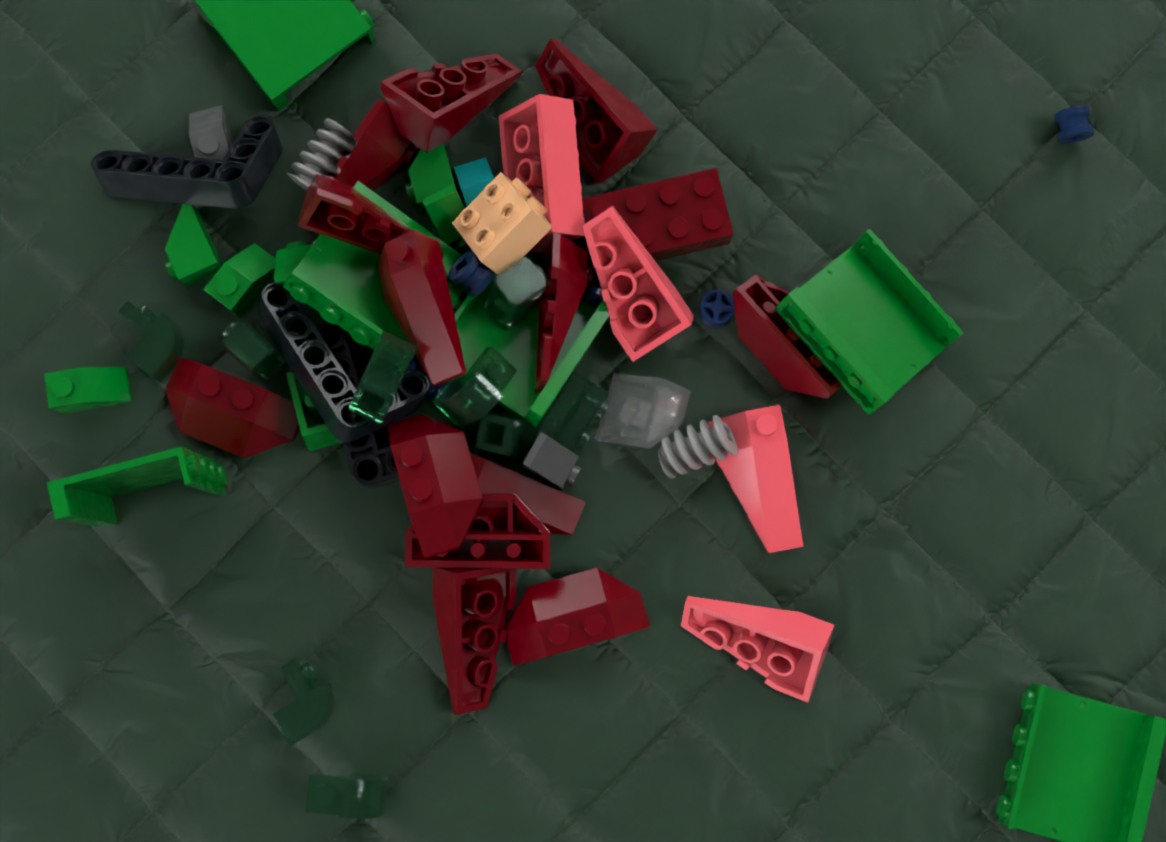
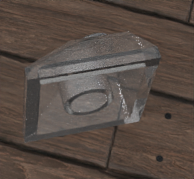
[595,373,691,449]

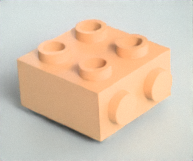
[452,172,553,278]

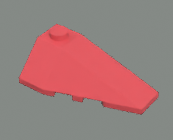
[582,206,694,362]
[707,405,804,553]
[681,596,835,703]

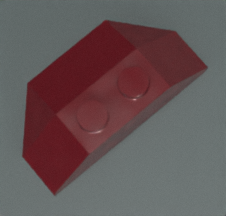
[733,274,842,399]
[165,357,300,459]
[388,414,484,559]
[405,493,550,569]
[505,568,650,666]

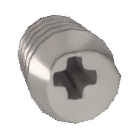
[286,118,356,191]
[658,415,738,479]

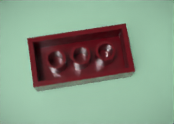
[582,168,734,274]

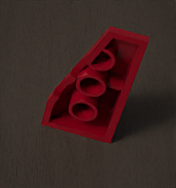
[535,39,658,184]
[380,53,522,153]
[310,99,421,234]
[298,174,444,258]
[377,230,467,386]
[534,233,593,392]
[470,453,586,535]
[432,567,516,715]

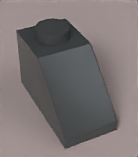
[189,105,233,160]
[523,432,582,490]

